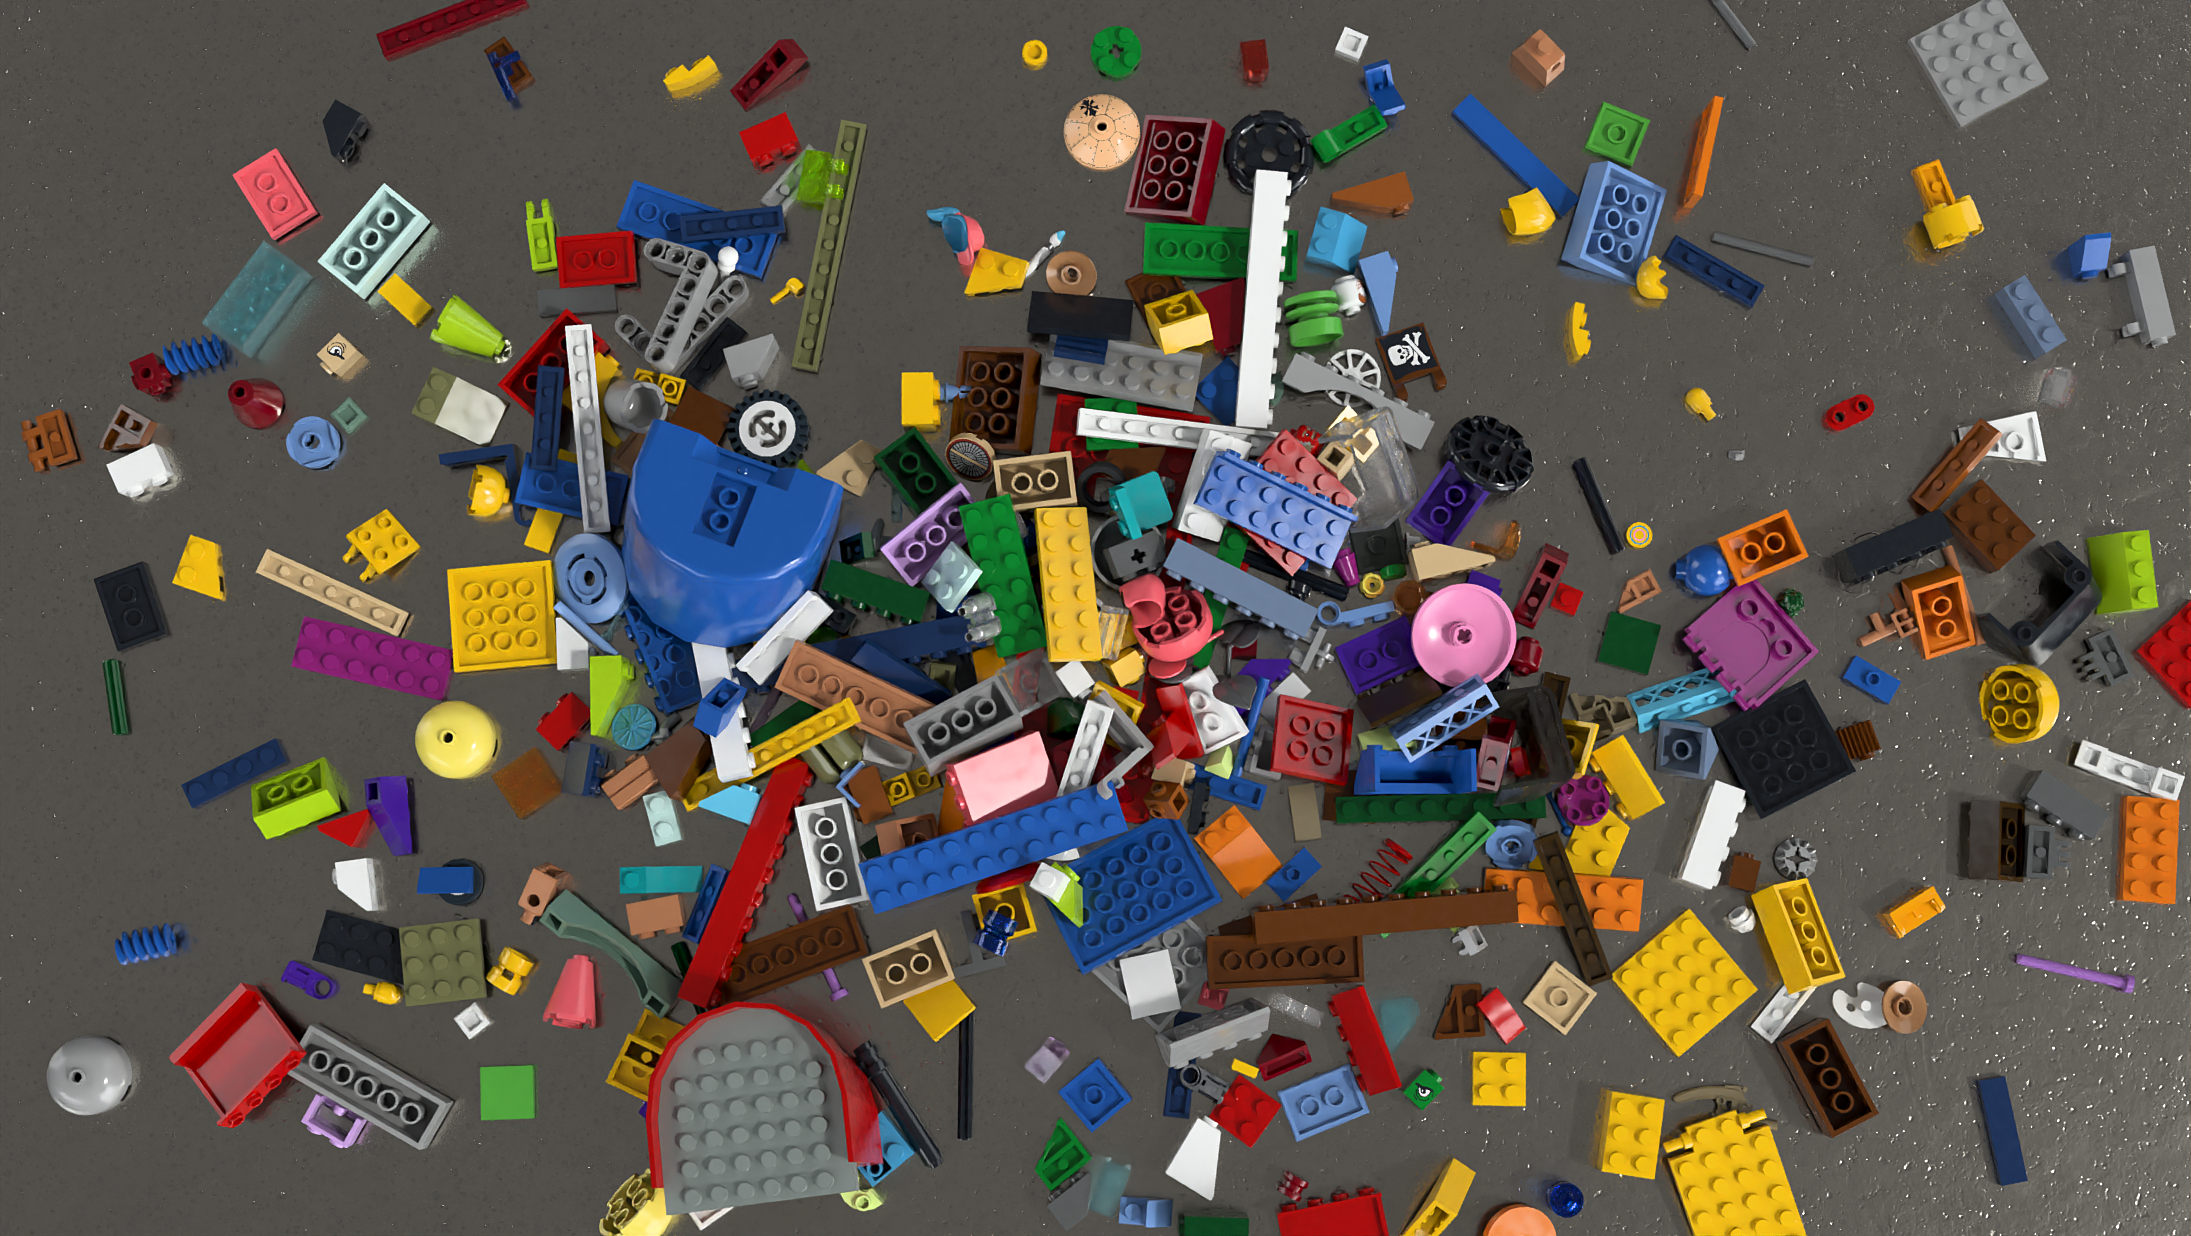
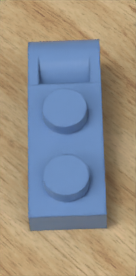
[1315,600,1395,628]

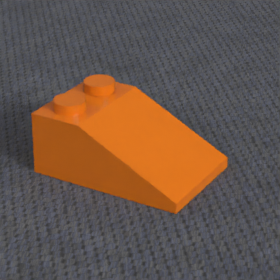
[1716,509,1808,587]
[1901,565,1976,660]
[1193,805,1283,899]

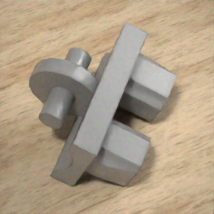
[1288,627,1334,674]

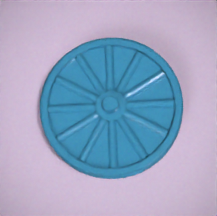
[611,704,656,750]

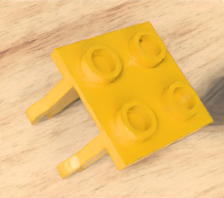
[342,509,420,582]

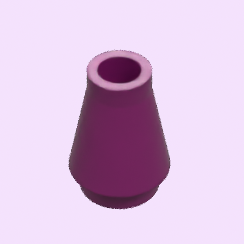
[1333,547,1361,587]

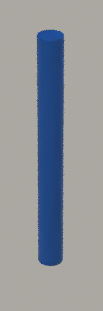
[1231,676,1270,777]

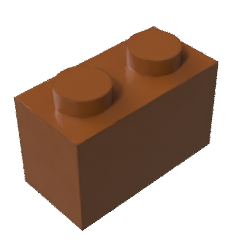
[844,765,895,826]

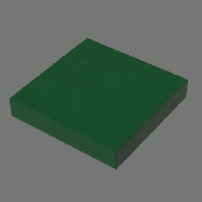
[1597,611,1661,676]

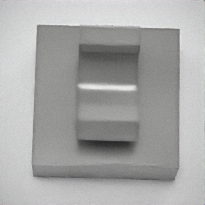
[1452,926,1488,956]

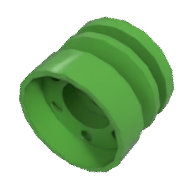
[1283,290,1344,347]

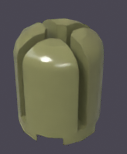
[800,729,864,784]

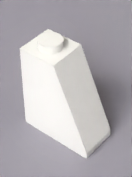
[1165,1115,1221,1201]

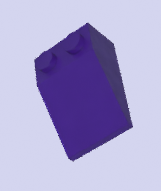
[1405,459,1491,546]

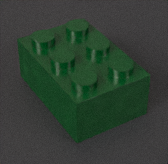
[873,427,958,518]

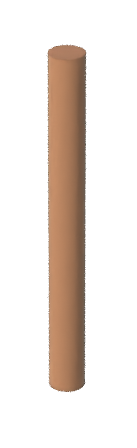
[1942,545,1986,646]

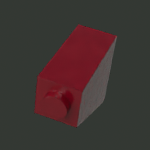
[1196,277,1245,357]

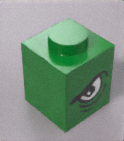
[1401,1068,1444,1111]

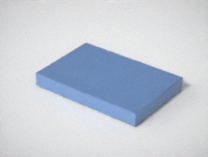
[1277,1063,1370,1142]

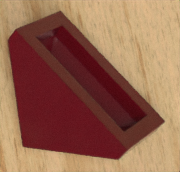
[1257,1034,1312,1082]

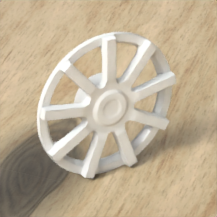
[1326,349,1381,407]

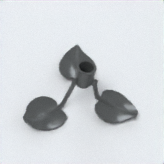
[1149,620,1261,710]

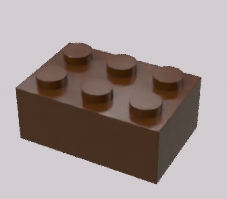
[1942,479,2036,574]

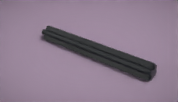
[1242,549,1349,601]
[957,1011,974,1140]

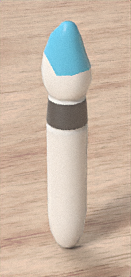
[1025,231,1065,277]

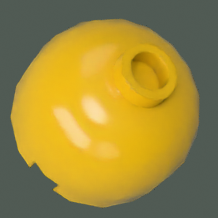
[467,464,510,517]

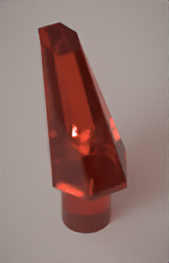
[1137,750,1155,779]

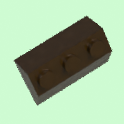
[1354,667,1443,731]
[1967,800,2025,883]

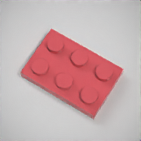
[233,148,318,240]

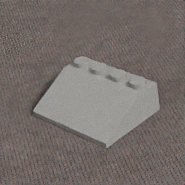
[1155,997,1270,1069]

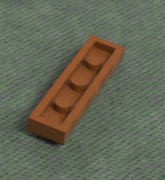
[1911,418,2003,513]

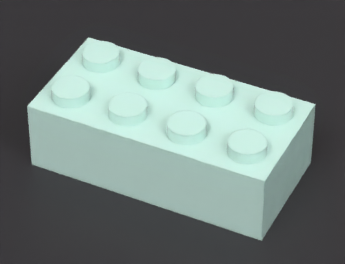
[317,183,430,300]

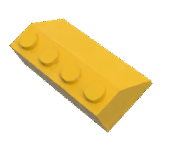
[1751,878,1846,995]

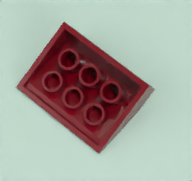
[1124,115,1226,226]

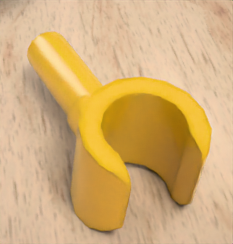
[770,278,805,304]

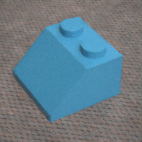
[1305,206,1368,275]

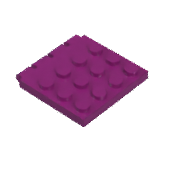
[1682,579,1819,711]

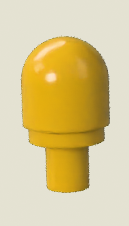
[1686,388,1716,421]
[363,981,401,1005]

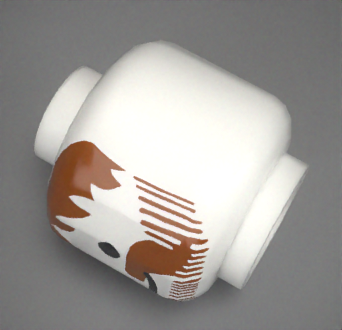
[1331,275,1367,315]

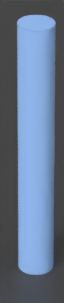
[554,601,619,656]

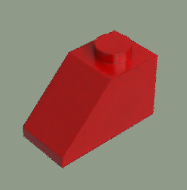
[1147,711,1193,770]

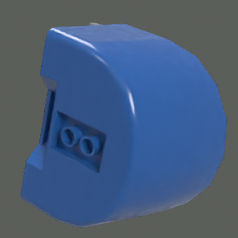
[622,419,844,648]

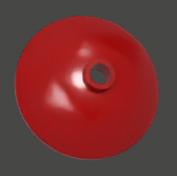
[975,861,1050,894]

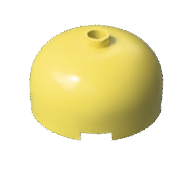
[415,701,497,779]
[599,1169,673,1236]

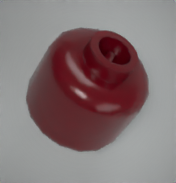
[1508,636,1544,677]

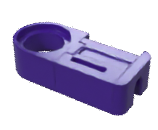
[281,960,336,1000]

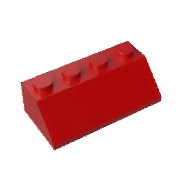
[1328,984,1402,1096]

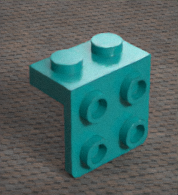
[1108,471,1173,540]

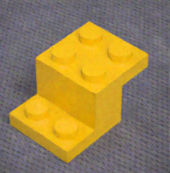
[606,1008,685,1102]

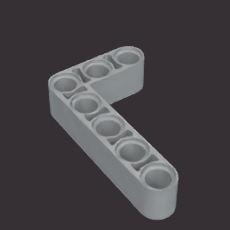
[644,238,718,374]
[615,275,749,376]

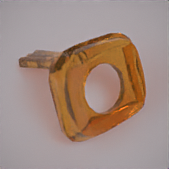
[1471,520,1521,560]

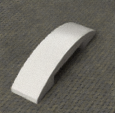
[2073,740,2185,801]

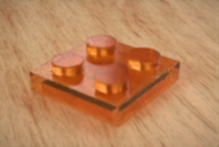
[491,747,562,820]

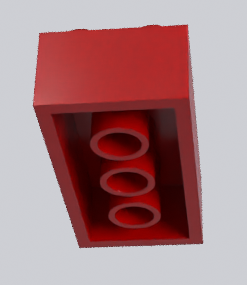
[497,308,610,417]

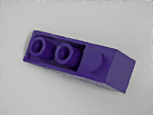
[364,776,412,856]

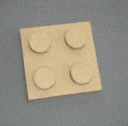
[1522,961,1597,1035]

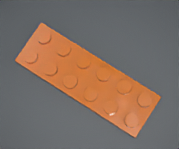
[1483,867,1643,932]

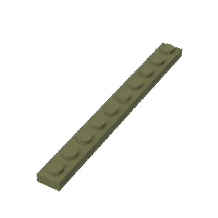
[791,119,867,373]

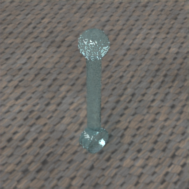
[601,600,629,642]

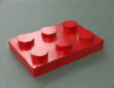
[556,231,637,289]

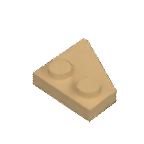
[816,440,882,498]

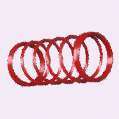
[1344,838,1413,901]

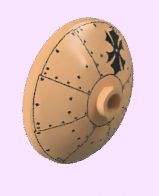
[1064,94,1140,170]

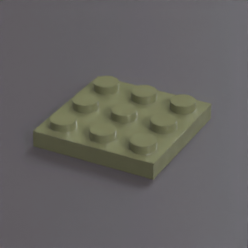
[399,919,487,1007]

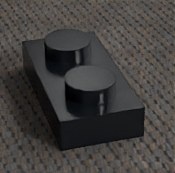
[1188,776,1210,834]

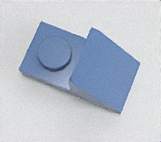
[1119,1196,1173,1228]

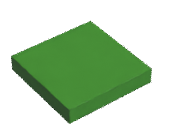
[1583,101,1650,168]
[480,1065,535,1120]

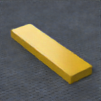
[524,449,578,554]

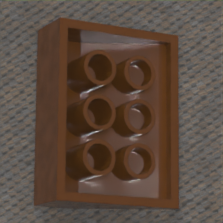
[949,346,1042,455]

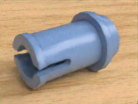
[940,382,971,403]

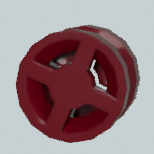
[1276,1171,1309,1202]

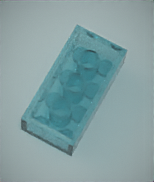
[202,241,313,358]

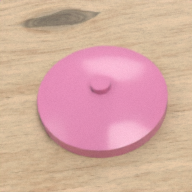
[1411,583,1516,687]

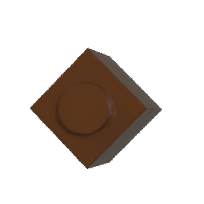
[1723,851,1761,892]

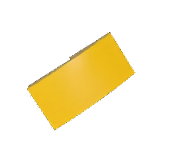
[663,55,718,91]
[1569,302,1591,361]
[634,368,686,405]
[882,766,944,806]

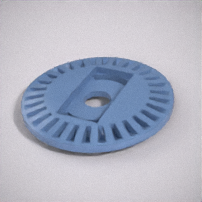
[552,533,629,623]

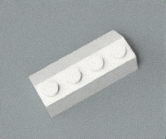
[1171,428,1253,542]
[795,797,870,911]

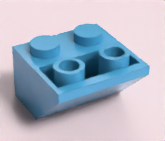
[857,1109,916,1187]

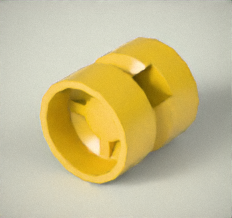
[485,946,534,995]

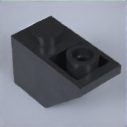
[322,99,368,164]

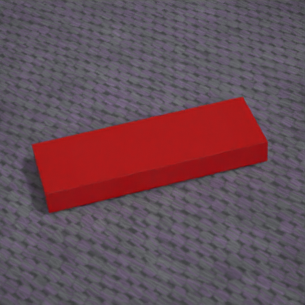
[1156,682,1205,760]

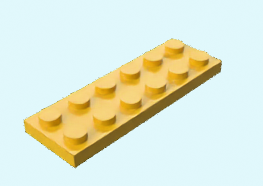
[1034,507,1102,662]

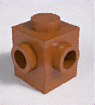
[1143,780,1190,820]

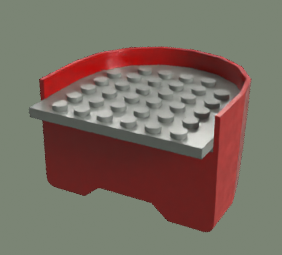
[646,1001,883,1216]

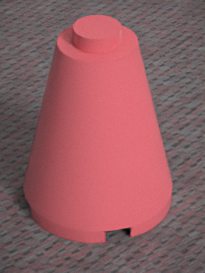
[543,955,596,1029]

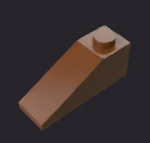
[1329,171,1414,214]

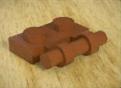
[20,409,78,472]

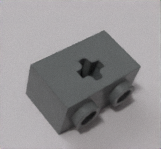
[1102,530,1167,582]

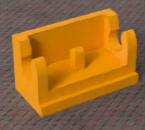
[1883,886,1946,938]

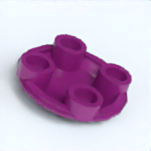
[1558,775,1609,826]

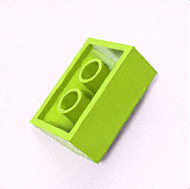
[2087,530,2158,615]
[251,757,340,839]

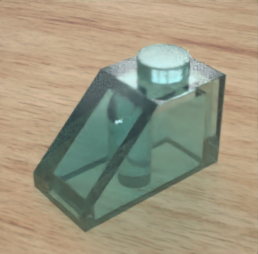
[1379,996,1420,1054]
[1088,1158,1131,1218]

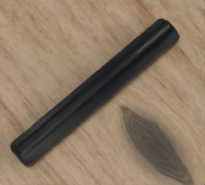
[1574,457,1625,554]

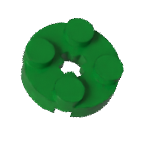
[1091,26,1141,78]

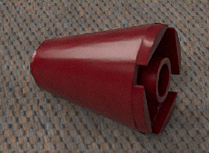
[228,378,284,429]

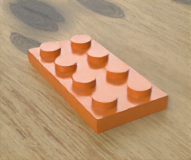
[2119,796,2180,904]

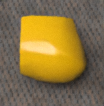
[1500,187,1556,235]

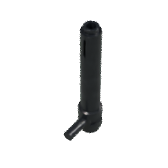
[853,1040,943,1171]

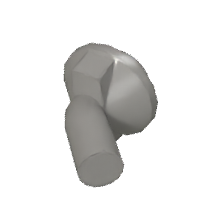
[650,712,681,746]

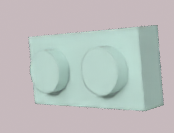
[643,790,683,847]

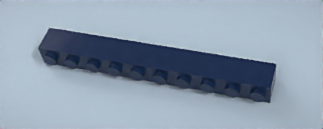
[732,614,979,697]

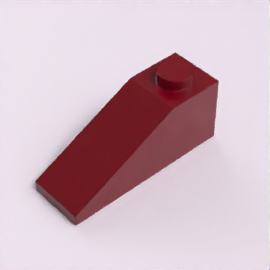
[730,39,808,110]
[1512,543,1569,629]

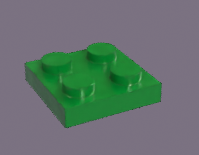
[1085,398,1139,452]

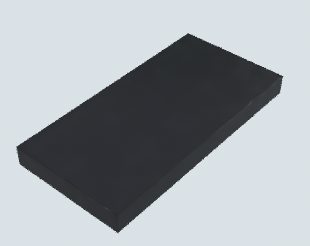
[1027,291,1134,342]

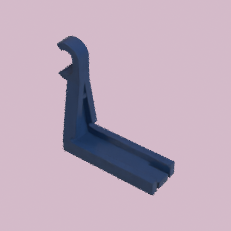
[439,444,532,526]

